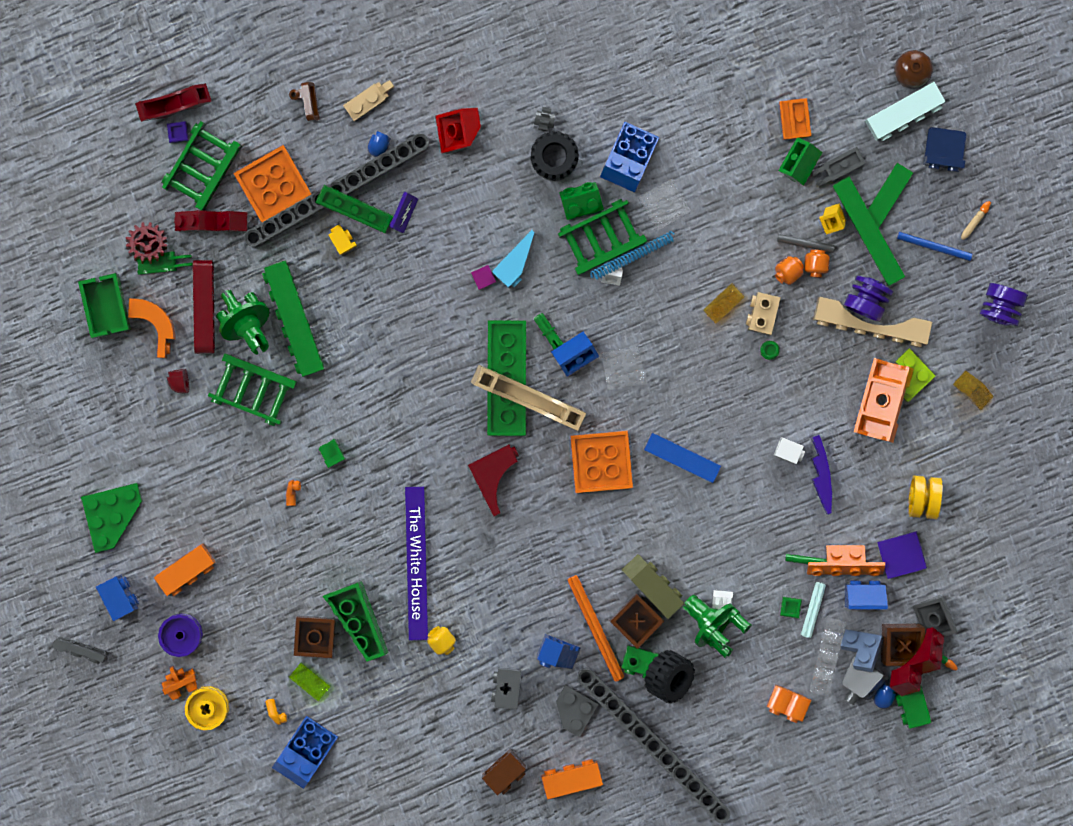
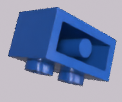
[551,331,599,377]

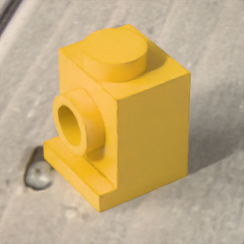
[819,203,846,235]
[329,224,357,255]

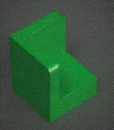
[319,439,346,468]

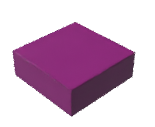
[471,265,496,290]

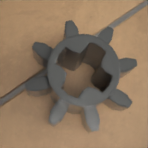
[534,107,556,131]

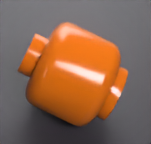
[804,250,830,278]
[775,256,804,285]

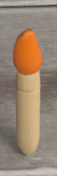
[961,201,991,240]

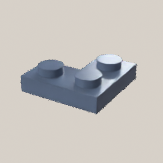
[840,629,883,672]

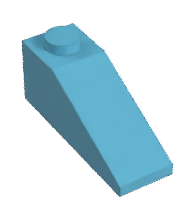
[492,230,535,288]

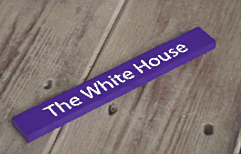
[405,486,428,640]

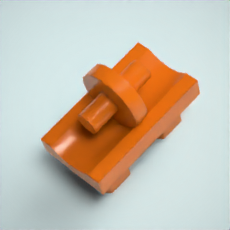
[162,666,197,700]

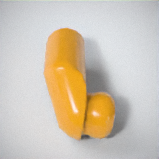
[265,699,287,725]

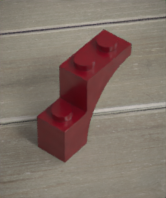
[135,83,212,122]
[174,210,247,232]
[890,627,944,696]

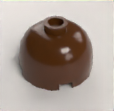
[894,50,933,89]

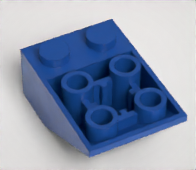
[600,122,659,193]
[272,716,338,789]

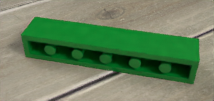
[262,260,325,377]

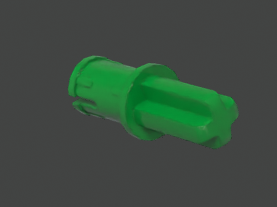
[534,313,564,350]

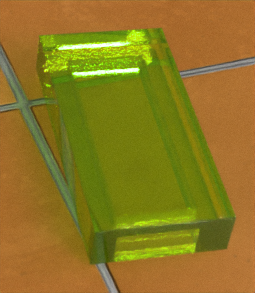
[289,662,331,701]

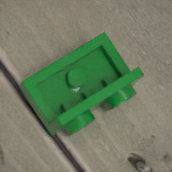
[559,182,604,220]

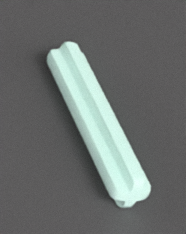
[801,582,826,638]

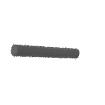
[777,234,835,253]

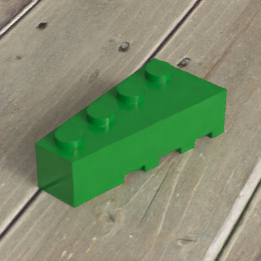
[323,581,389,662]

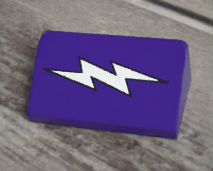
[390,192,418,233]

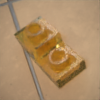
[703,283,745,324]

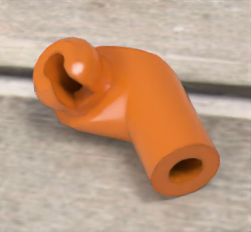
[286,480,301,506]

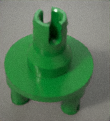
[216,290,270,355]
[683,595,752,659]

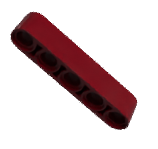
[193,260,215,354]

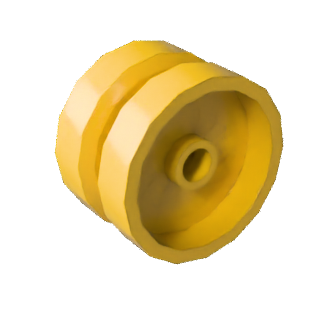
[908,475,942,519]
[185,686,229,730]

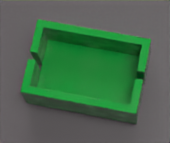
[78,273,131,339]

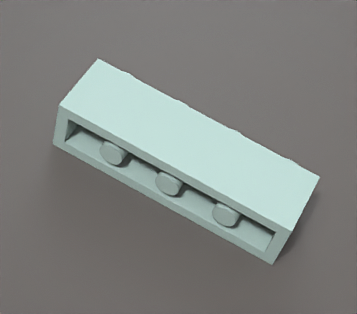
[865,82,945,141]

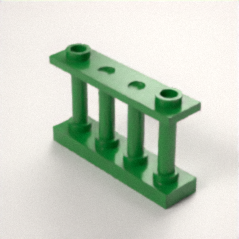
[161,121,242,211]
[558,199,647,276]
[208,353,297,426]

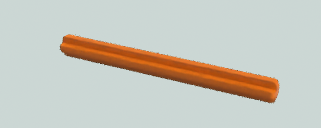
[567,575,624,682]

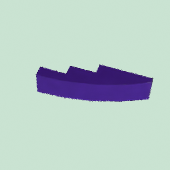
[811,435,832,514]

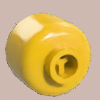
[427,626,456,655]

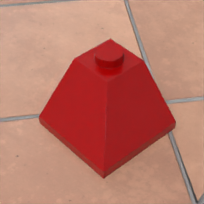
[435,108,481,153]

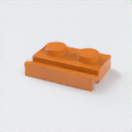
[779,98,811,140]

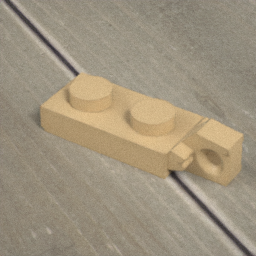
[343,80,394,122]

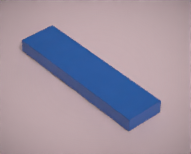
[644,433,721,483]

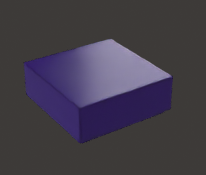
[167,121,189,143]

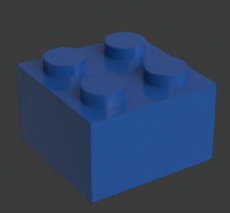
[96,575,139,621]

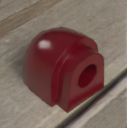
[166,369,189,394]

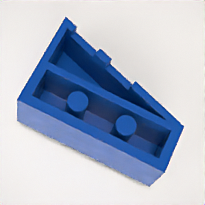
[537,634,580,669]

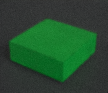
[780,596,802,618]

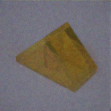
[952,370,994,410]

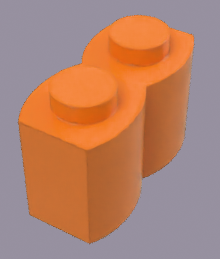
[766,684,811,723]

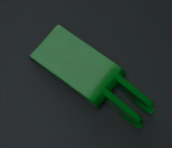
[137,251,193,275]

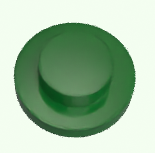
[760,341,780,360]

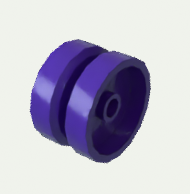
[158,613,203,657]

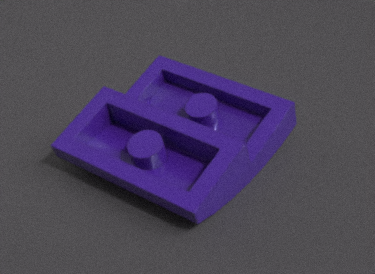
[877,531,927,579]

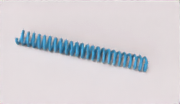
[590,231,674,280]

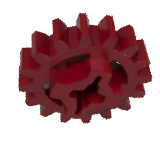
[126,222,167,264]

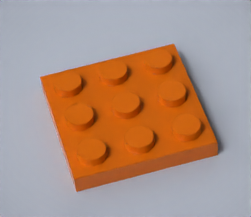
[233,145,311,222]
[570,431,633,493]

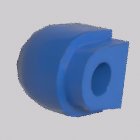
[368,131,391,157]
[873,684,896,709]

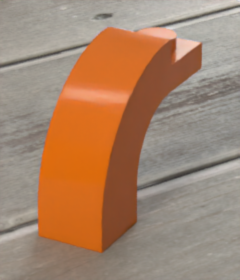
[128,298,176,358]

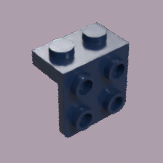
[923,127,966,172]

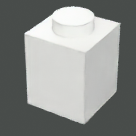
[774,437,805,464]

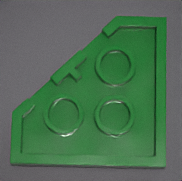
[81,483,142,553]

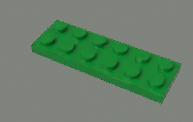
[487,320,526,436]

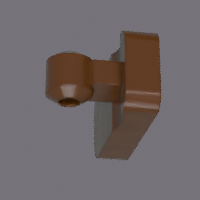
[289,82,319,122]

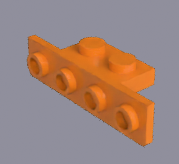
[807,545,885,576]

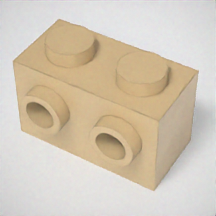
[746,292,781,335]

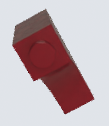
[468,444,519,516]

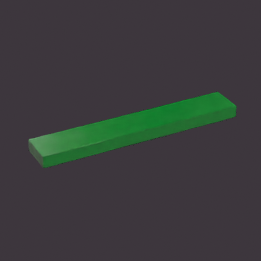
[832,176,905,286]

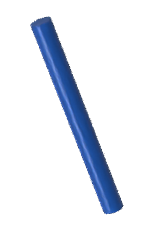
[897,232,972,261]

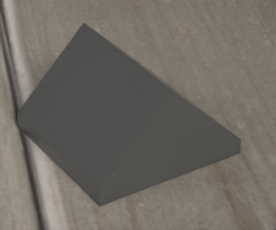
[913,595,958,637]

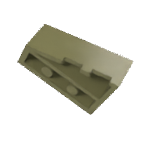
[621,554,684,619]

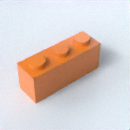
[154,544,216,597]
[541,759,603,800]

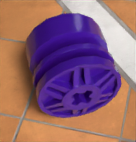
[843,276,893,322]
[980,283,1028,326]

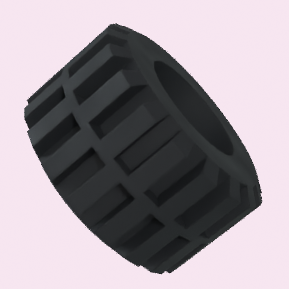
[531,131,579,181]
[644,650,695,704]

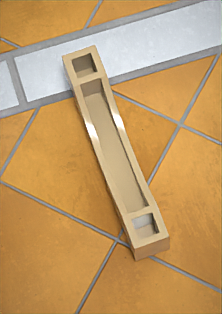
[813,297,932,348]
[471,365,586,431]

